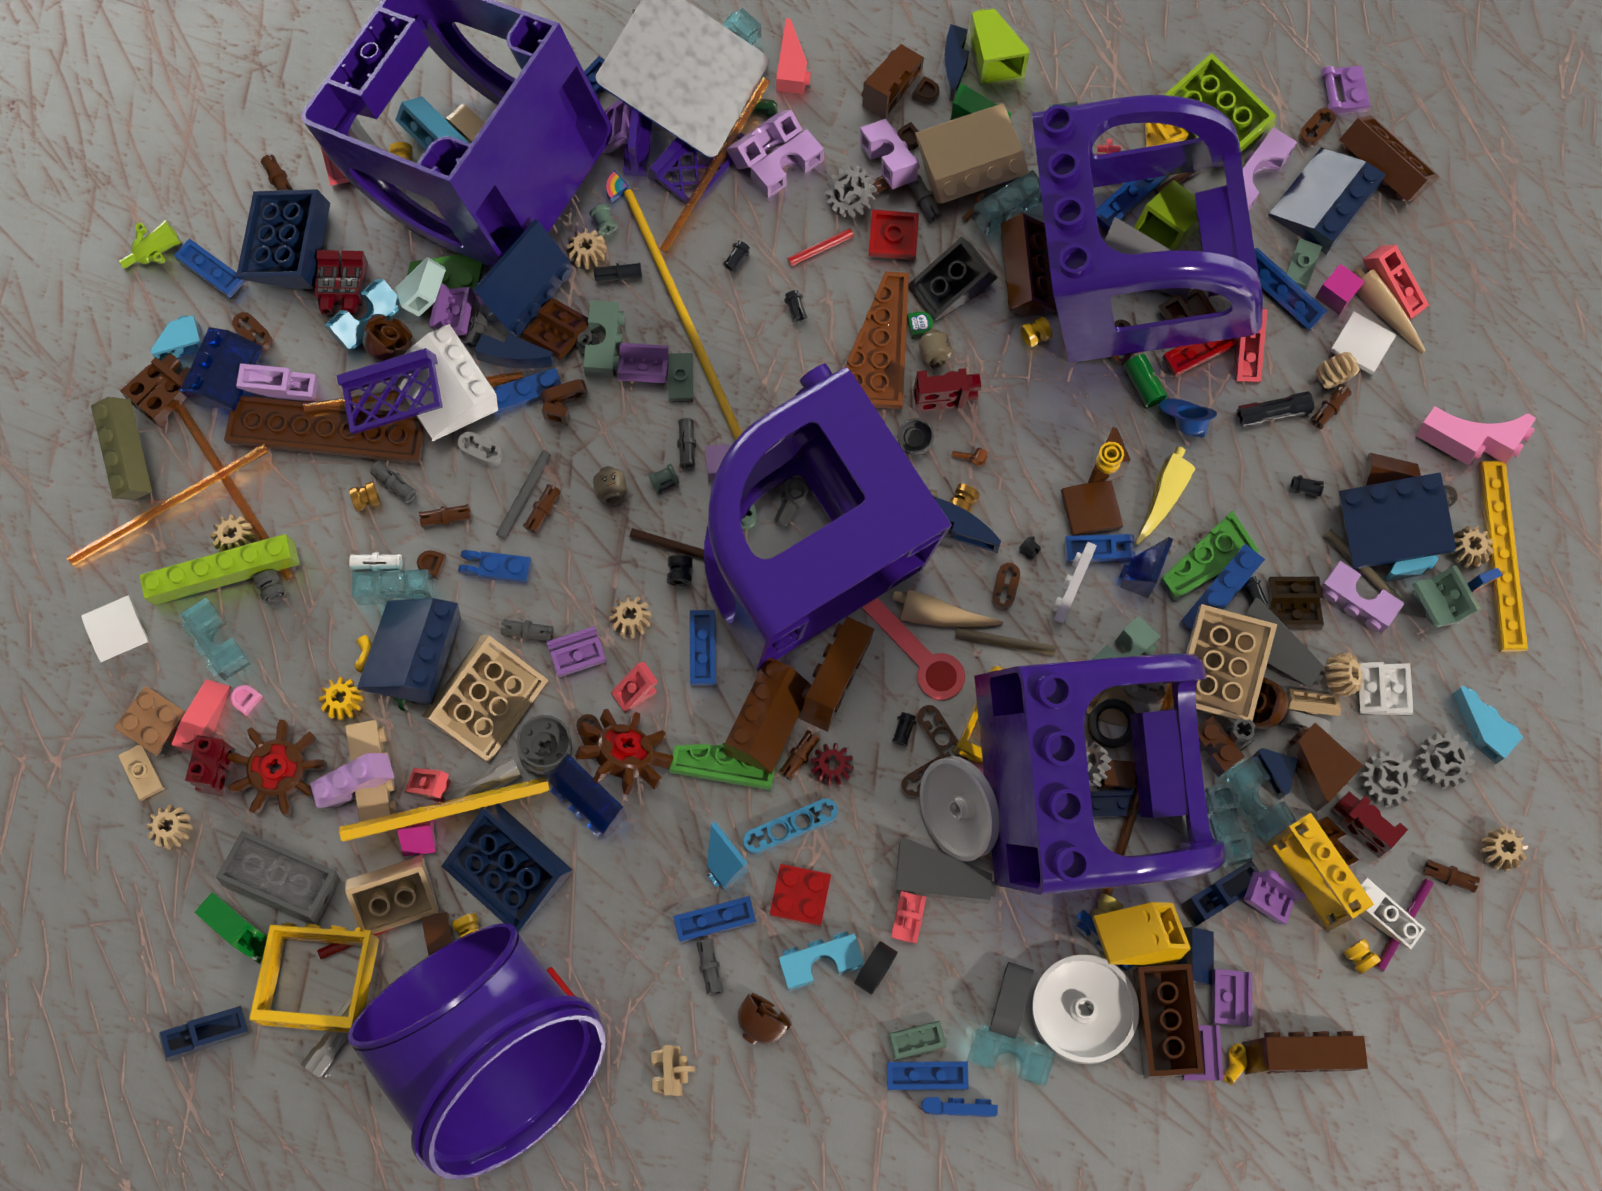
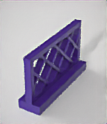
[623,108,652,177]
[648,126,745,209]
[336,348,443,434]

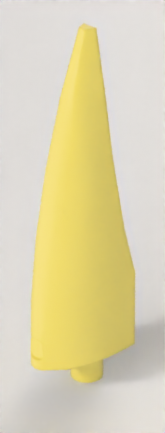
[1135,446,1195,545]

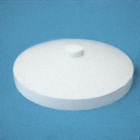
[920,756,999,861]
[1031,955,1139,1064]

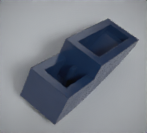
[943,24,970,101]
[474,334,555,369]
[935,497,1001,553]
[1182,860,1259,926]
[159,1006,248,1061]

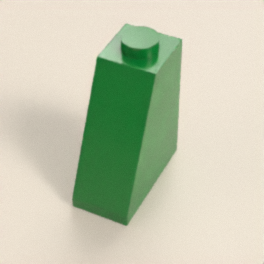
[950,84,1013,125]
[194,892,268,964]

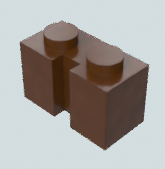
[1198,716,1245,778]

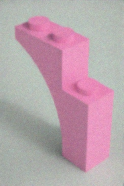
[1417,406,1536,466]

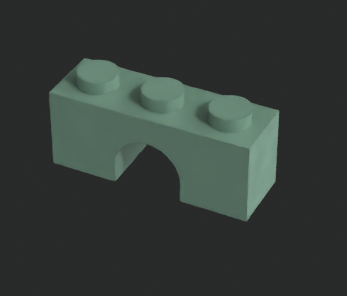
[583,300,625,378]
[1092,616,1161,691]

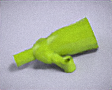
[119,219,182,269]

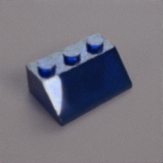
[180,327,263,411]
[549,754,627,839]

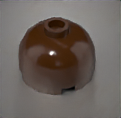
[362,315,413,362]
[1252,677,1288,729]
[737,993,792,1044]

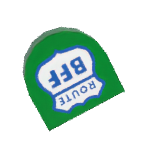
[907,312,933,339]

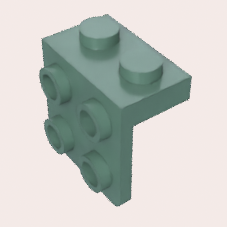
[1412,566,1481,627]

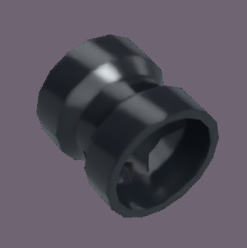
[666,555,693,586]

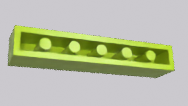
[139,534,300,605]

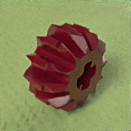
[810,743,854,787]

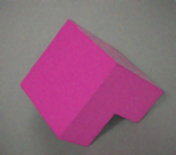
[1316,264,1365,315]
[397,811,437,857]

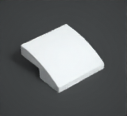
[1330,312,1396,375]
[81,595,149,663]
[1359,662,1413,715]

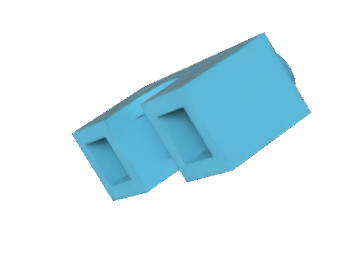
[324,278,400,349]
[779,932,864,991]

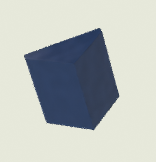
[1160,927,1214,985]

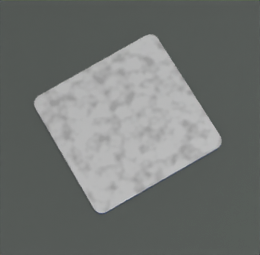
[595,0,769,158]

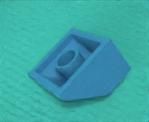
[707,822,748,890]

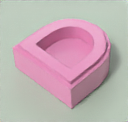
[230,685,263,716]

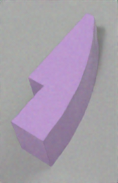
[236,364,319,403]

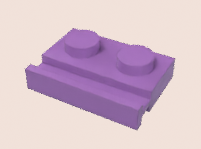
[547,626,607,678]
[1211,969,1252,1027]
[1182,1025,1223,1081]

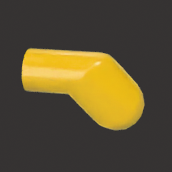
[354,635,372,673]
[1223,1043,1247,1085]

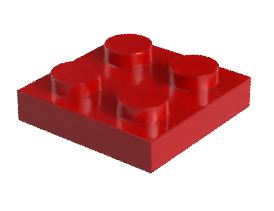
[868,209,919,260]
[769,864,831,927]

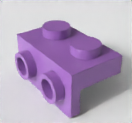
[429,283,474,335]
[617,343,669,383]
[1244,870,1306,924]

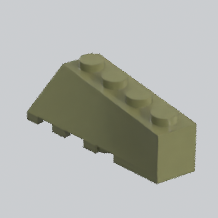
[91,397,152,500]

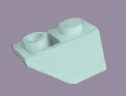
[395,257,446,317]

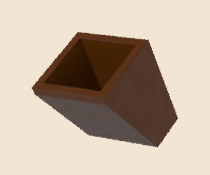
[1286,723,1363,812]

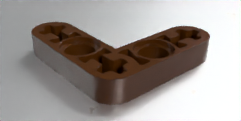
[901,705,968,799]

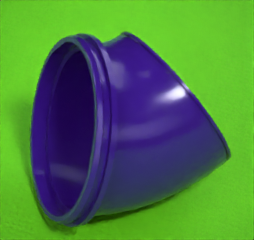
[348,923,606,1179]

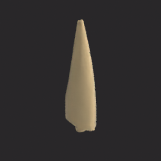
[1353,267,1426,354]
[892,590,1003,628]

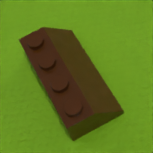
[1339,115,1440,202]
[1001,213,1058,316]
[725,658,812,774]
[1133,964,1204,1079]

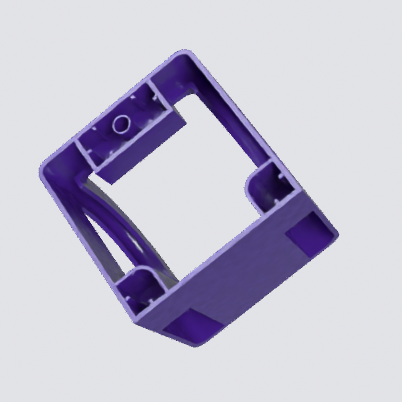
[301,0,612,267]
[1032,95,1263,363]
[704,363,952,671]
[974,653,1225,895]

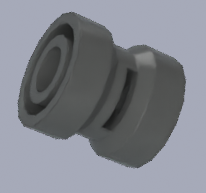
[253,569,287,604]

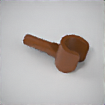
[962,192,991,222]
[952,448,988,466]

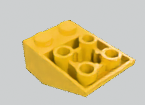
[1092,902,1191,965]

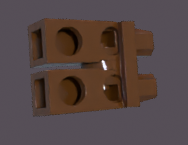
[120,353,198,428]

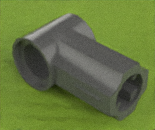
[1224,718,1256,751]

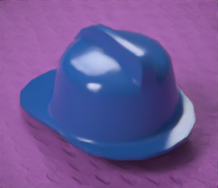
[1159,399,1217,438]

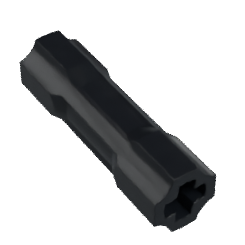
[1236,391,1314,428]

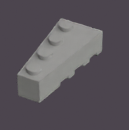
[1105,217,1191,300]

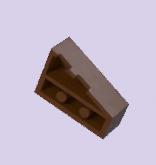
[861,44,924,119]

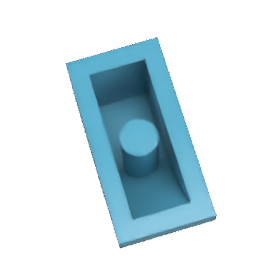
[151,315,206,361]
[1383,555,1439,582]

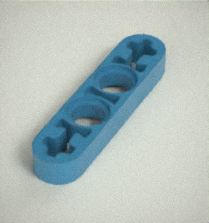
[743,798,838,854]

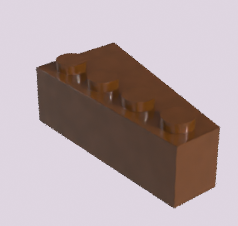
[800,616,875,732]
[1242,1031,1368,1075]

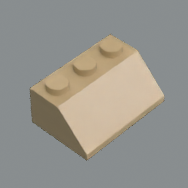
[345,855,439,934]

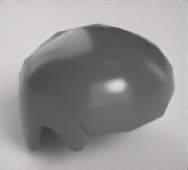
[897,418,935,456]

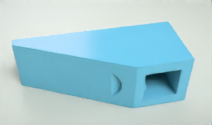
[1453,685,1524,764]

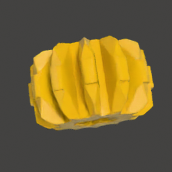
[318,677,364,721]

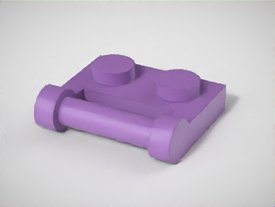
[1321,66,1371,114]
[603,100,632,155]

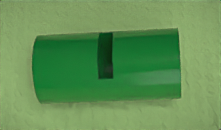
[1124,354,1168,408]

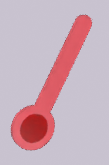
[862,598,965,701]

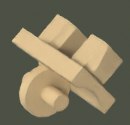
[651,1045,696,1096]

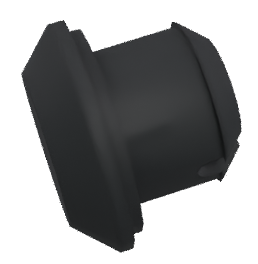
[1019,536,1041,558]

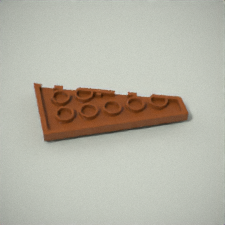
[845,271,909,409]

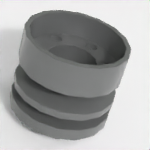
[516,715,572,778]

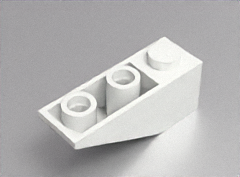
[1348,878,1426,950]

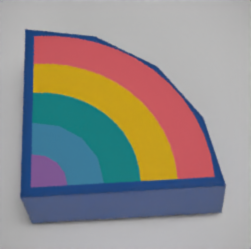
[606,170,629,203]
[1467,568,1502,592]

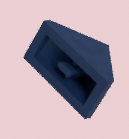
[1253,748,1298,800]

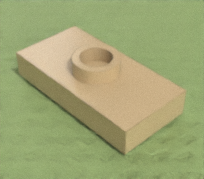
[1286,689,1342,716]
[118,745,165,801]

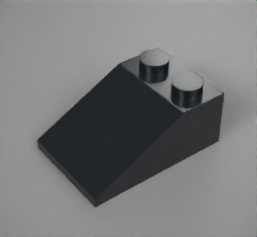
[908,237,998,320]

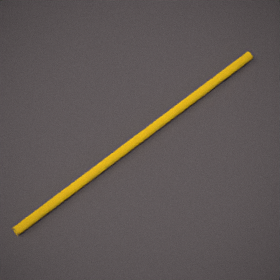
[623,189,742,441]

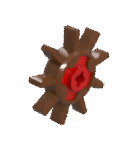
[575,709,674,795]
[227,719,328,817]

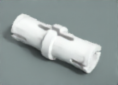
[349,552,403,572]

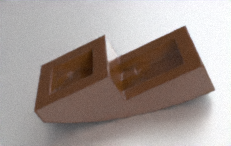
[421,912,454,955]

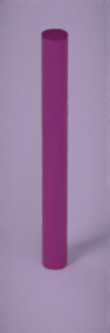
[1374,878,1434,972]

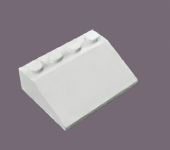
[395,324,498,441]

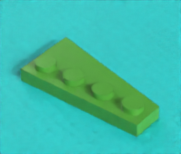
[1161,510,1259,601]
[670,743,776,790]

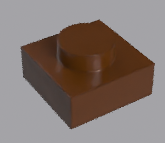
[542,402,570,426]

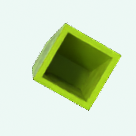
[968,8,1030,85]
[1133,180,1198,251]

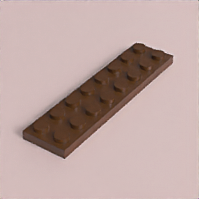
[224,395,426,464]

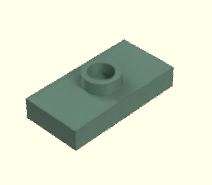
[1286,239,1322,290]
[668,353,693,401]
[888,1020,947,1060]

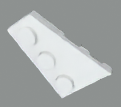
[1052,542,1097,624]

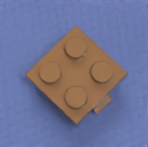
[114,686,186,756]

